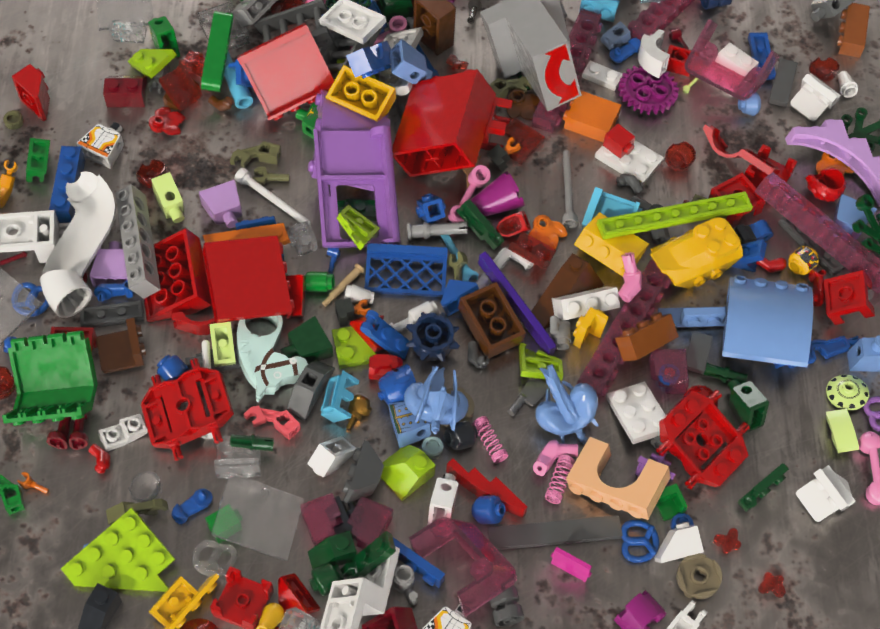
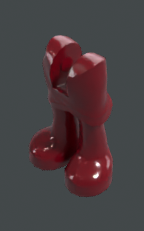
[46,413,89,450]

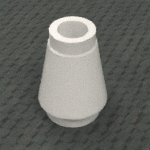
[837,71,858,98]
[344,284,375,304]

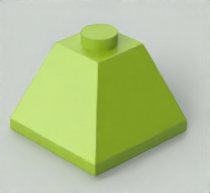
[381,445,436,501]

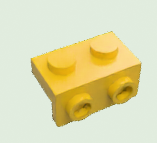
[572,307,609,348]

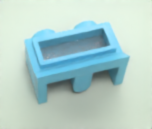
[321,370,360,423]

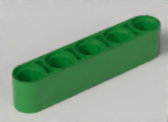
[201,11,233,92]

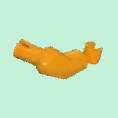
[0,160,18,208]

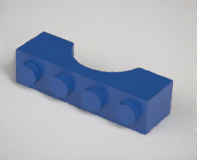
[346,41,391,79]
[49,146,85,223]

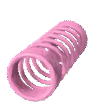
[472,416,508,464]
[545,455,575,504]

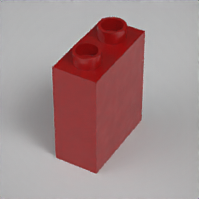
[392,69,496,177]

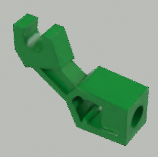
[0,474,25,515]

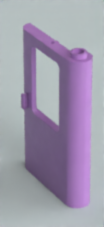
[313,126,401,248]

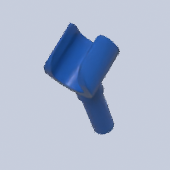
[327,248,340,274]

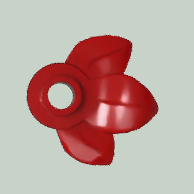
[149,107,186,135]

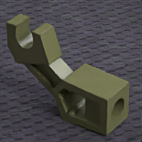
[489,76,533,98]
[230,141,282,168]
[106,499,169,525]

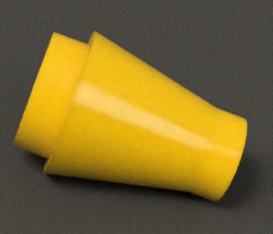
[256,603,284,629]

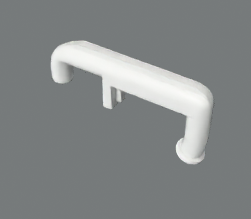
[476,247,534,289]

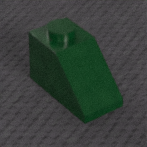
[308,531,357,569]

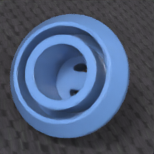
[738,90,761,116]

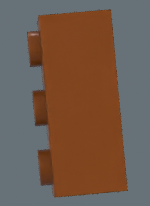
[837,3,870,58]
[615,312,679,361]

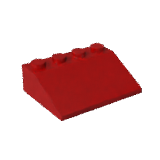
[143,228,212,323]

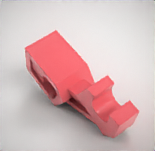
[244,406,301,440]

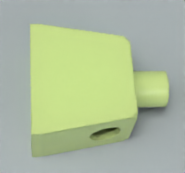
[151,172,185,223]

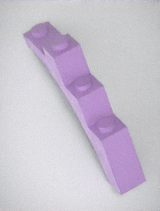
[785,119,880,207]

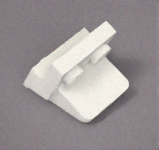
[790,73,841,122]
[796,465,856,522]

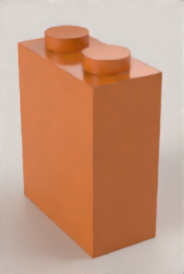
[563,90,621,143]

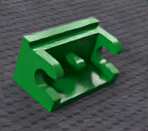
[26,138,50,182]

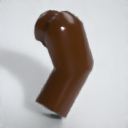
[208,95,234,112]

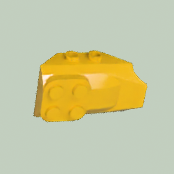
[650,217,743,289]

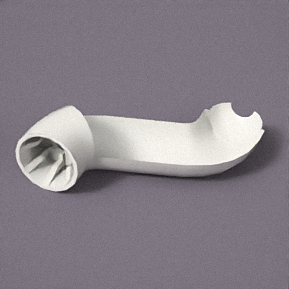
[40,172,116,318]

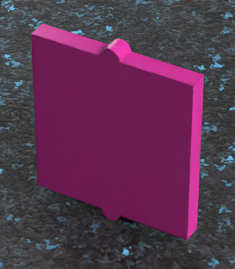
[551,547,592,582]

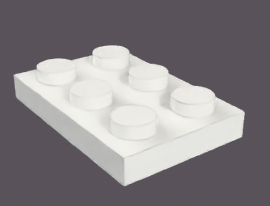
[319,0,386,45]
[595,140,664,186]
[606,381,665,444]

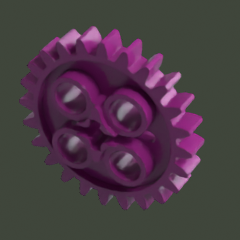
[618,65,679,115]

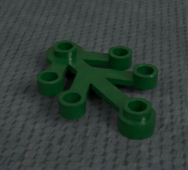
[840,107,880,153]
[852,194,880,255]

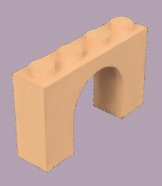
[566,437,671,520]

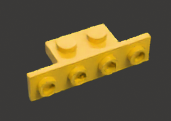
[148,573,220,629]

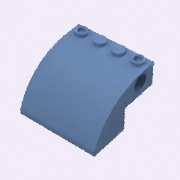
[722,275,813,368]

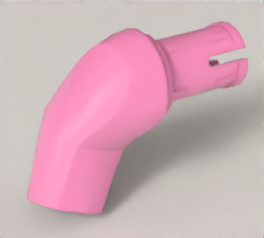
[618,252,642,302]
[533,440,578,476]

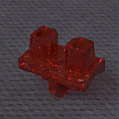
[179,50,205,80]

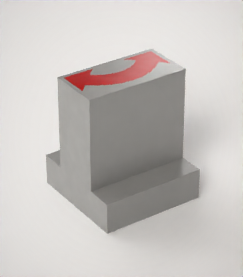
[480,0,582,112]

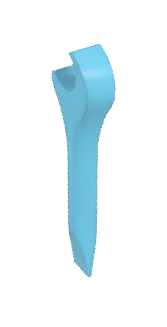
[440,235,479,282]

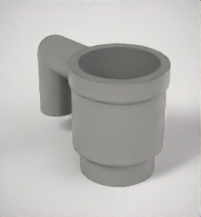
[550,315,571,350]
[392,565,418,606]

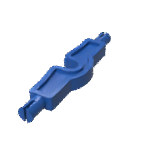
[773,336,860,369]

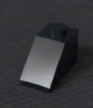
[78,583,122,629]

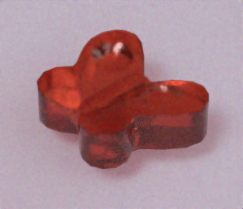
[446,54,469,70]
[713,528,741,555]
[758,572,786,598]

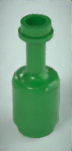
[285,271,335,292]

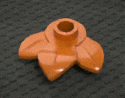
[816,152,854,175]
[529,215,568,251]

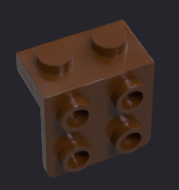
[96,318,146,373]

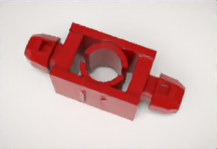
[662,45,706,77]

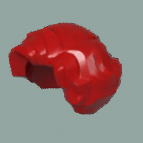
[805,167,847,202]

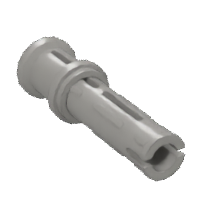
[407,221,467,240]

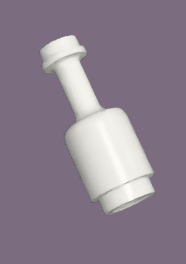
[389,301,440,331]

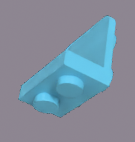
[579,0,620,22]

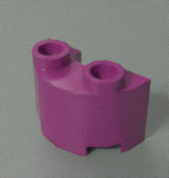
[614,590,667,629]

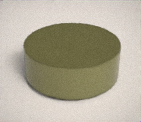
[3,110,24,130]

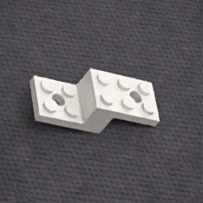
[378,27,423,96]
[0,210,101,263]
[320,546,400,629]

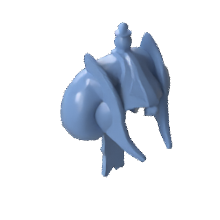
[535,364,599,445]
[404,366,469,434]

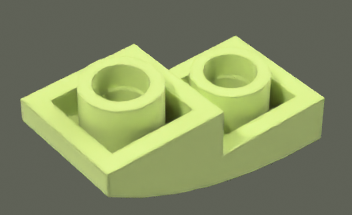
[826,409,859,453]

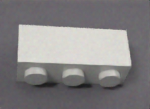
[552,286,621,320]

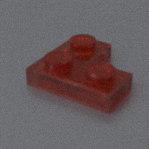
[505,117,545,165]

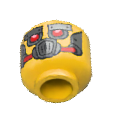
[788,246,819,275]

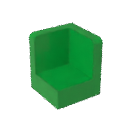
[656,483,687,521]

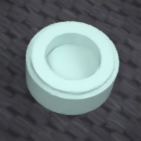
[422,436,444,459]

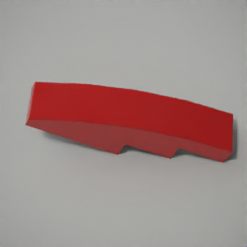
[446,458,527,518]

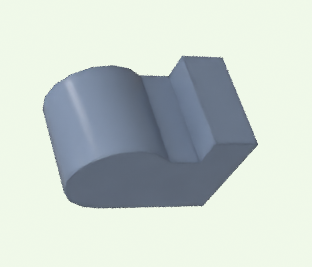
[601,21,631,51]

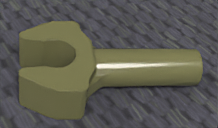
[253,167,290,187]
[447,251,468,281]

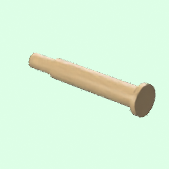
[322,263,365,307]

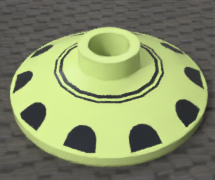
[826,375,869,411]

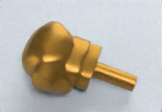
[346,394,372,430]

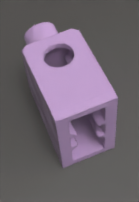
[199,180,242,228]
[89,241,127,287]

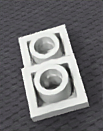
[98,414,148,452]

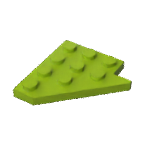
[61,508,176,592]

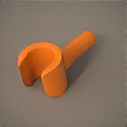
[17,472,49,494]

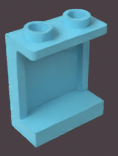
[582,187,643,227]

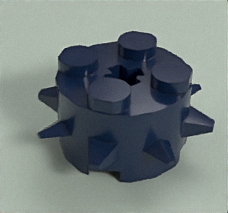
[406,312,460,362]

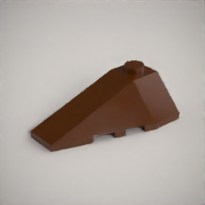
[531,253,604,330]

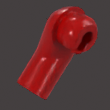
[88,443,111,474]

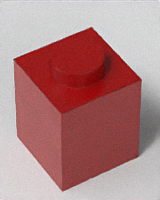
[603,124,635,159]

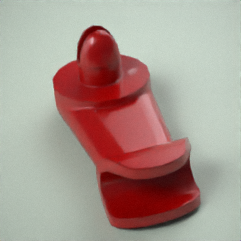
[809,270,826,307]

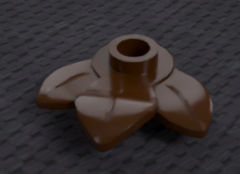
[506,89,541,120]

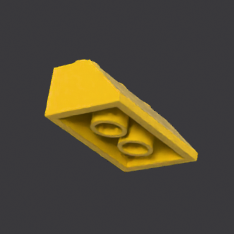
[326,65,396,122]
[574,212,650,276]

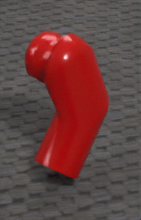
[756,257,787,273]

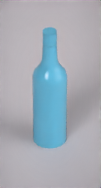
[224,51,253,109]

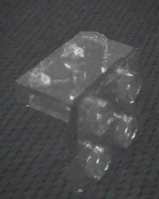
[214,435,261,478]

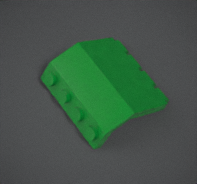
[2,331,98,426]

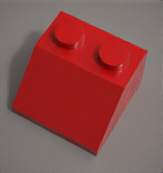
[12,64,50,122]

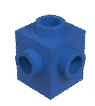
[416,193,446,223]

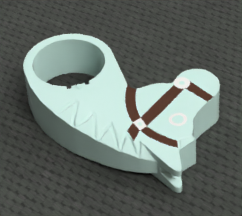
[236,315,308,402]

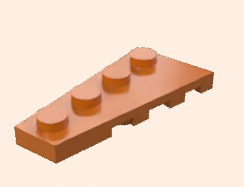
[203,223,291,245]

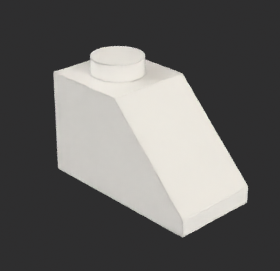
[308,436,356,477]
[654,522,704,563]

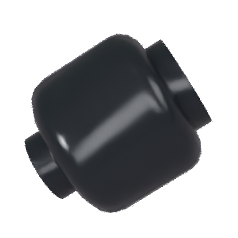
[444,420,478,450]

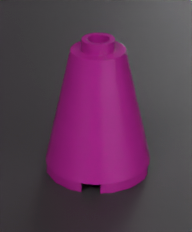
[471,171,525,217]

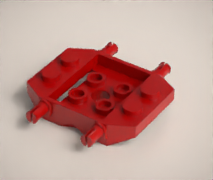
[141,358,234,461]
[656,390,750,489]

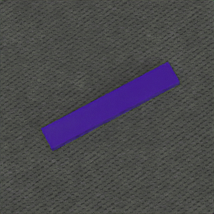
[478,251,557,356]

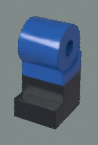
[734,220,774,245]

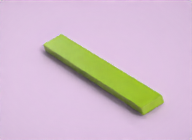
[596,191,753,240]

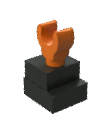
[486,137,521,172]
[334,298,370,327]

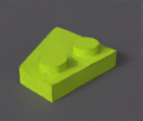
[128,49,177,79]
[336,205,380,250]
[332,326,376,369]
[519,343,564,381]

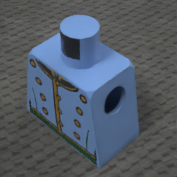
[388,402,431,448]

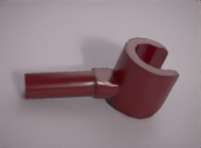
[669,28,689,50]

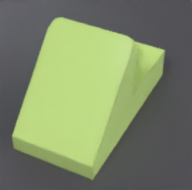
[210,322,236,367]

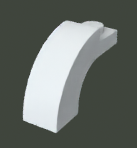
[638,29,670,78]

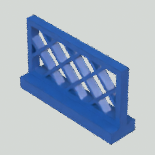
[364,243,448,297]

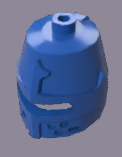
[377,364,416,406]

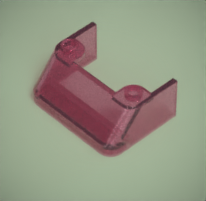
[685,19,779,101]
[409,517,517,617]

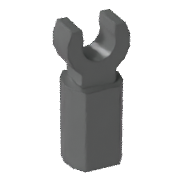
[148,64,170,94]

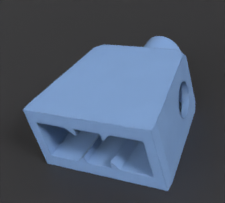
[389,39,433,84]
[832,194,877,242]
[847,335,880,372]

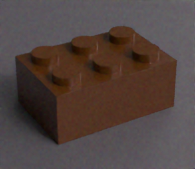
[413,0,456,56]
[458,282,526,358]

